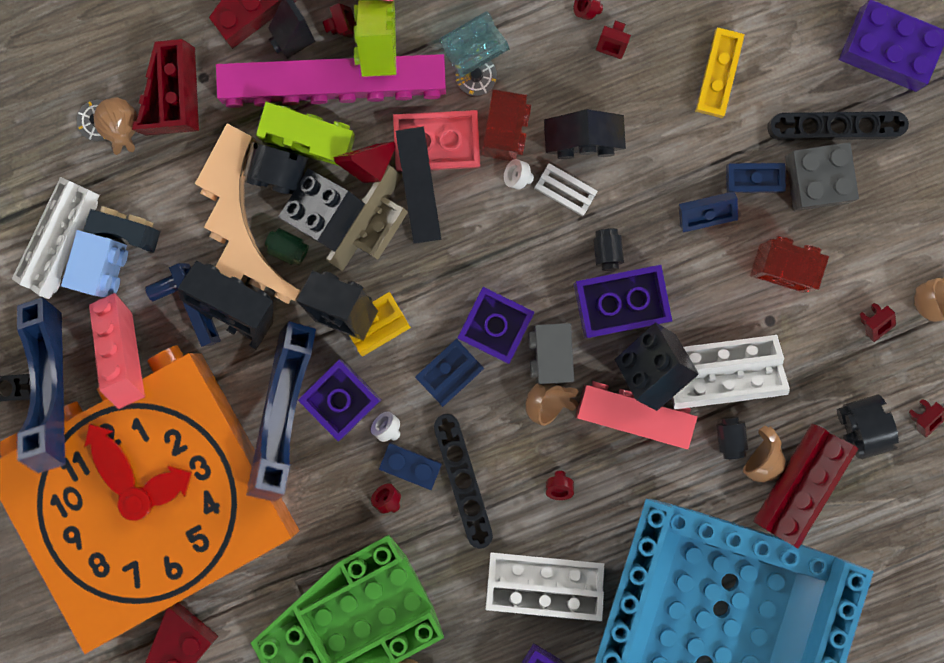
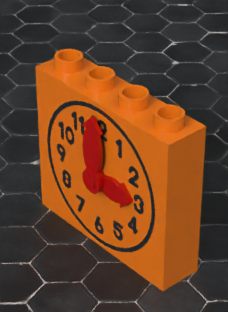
[0,345,300,654]

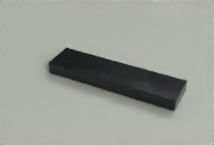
[396,126,442,244]

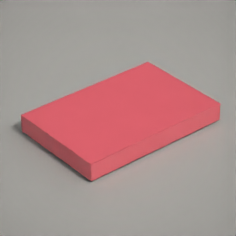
[393,110,480,172]

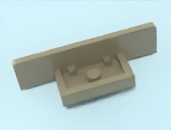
[326,165,408,271]

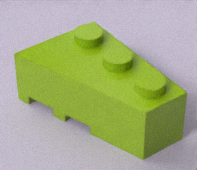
[354,0,397,77]
[256,102,355,166]

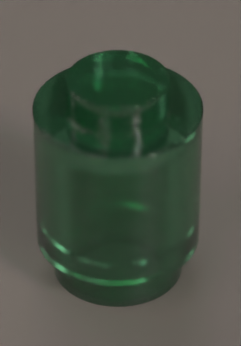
[265,228,309,266]

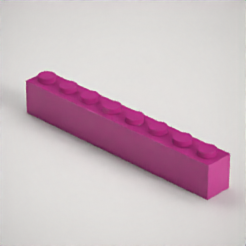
[216,54,446,108]

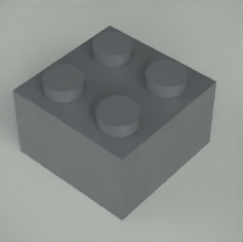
[785,142,859,211]
[528,323,574,384]

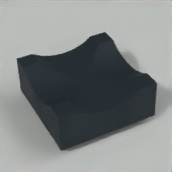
[84,206,161,253]

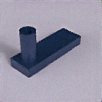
[145,263,221,347]

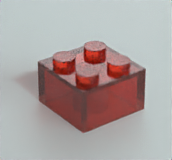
[483,89,531,161]
[750,236,829,293]

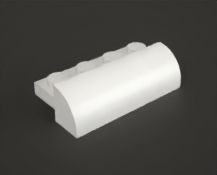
[12,177,100,299]
[671,335,790,410]
[486,553,604,621]

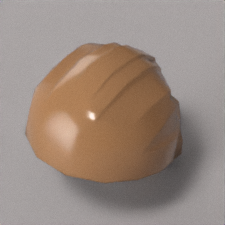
[93,97,137,155]
[914,278,944,322]
[526,383,579,426]
[743,425,786,483]

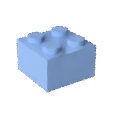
[61,230,128,298]

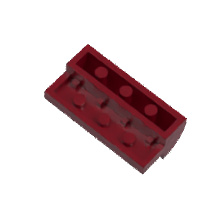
[752,424,858,549]

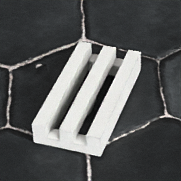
[534,163,598,216]

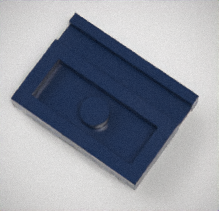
[415,338,485,407]

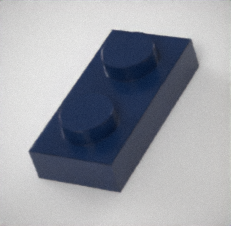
[726,163,786,193]
[679,191,738,233]
[379,443,442,490]

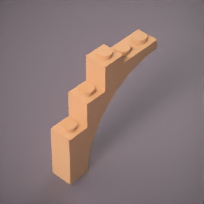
[195,124,301,304]

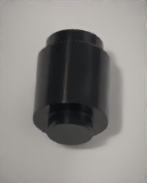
[593,228,624,271]
[716,417,748,459]

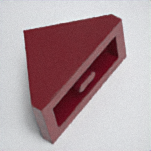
[333,141,396,183]

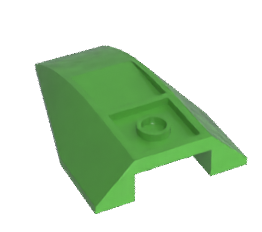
[251,535,444,663]

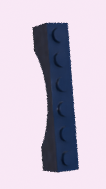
[17,297,65,473]
[246,321,316,502]

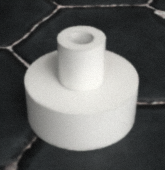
[504,159,534,190]
[371,412,401,442]

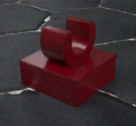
[323,3,357,38]
[595,20,631,60]
[860,303,896,342]
[909,399,944,438]

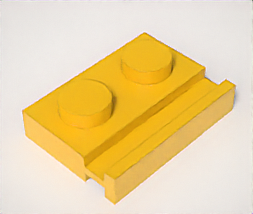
[349,292,411,357]

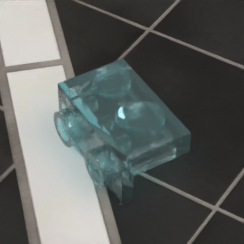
[439,11,510,77]

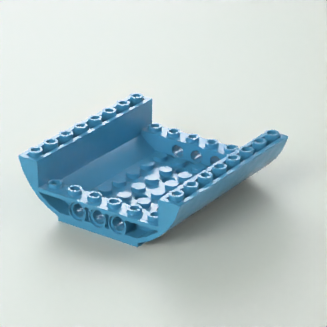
[595,499,874,663]

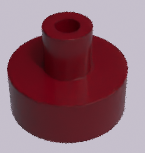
[573,0,603,20]
[546,471,574,500]
[371,483,401,514]

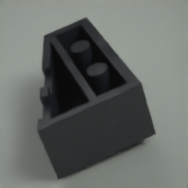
[178,260,273,350]

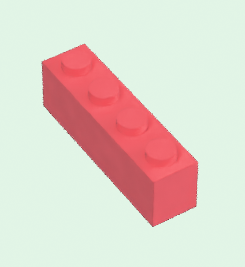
[89,293,145,409]
[575,381,698,449]

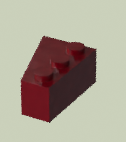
[209,0,298,49]
[132,39,199,136]
[145,602,219,663]

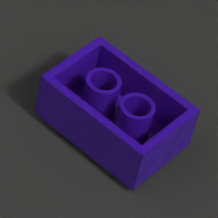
[838,0,944,92]
[573,265,672,339]

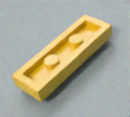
[695,27,745,118]

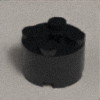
[243,142,308,194]
[837,394,899,459]

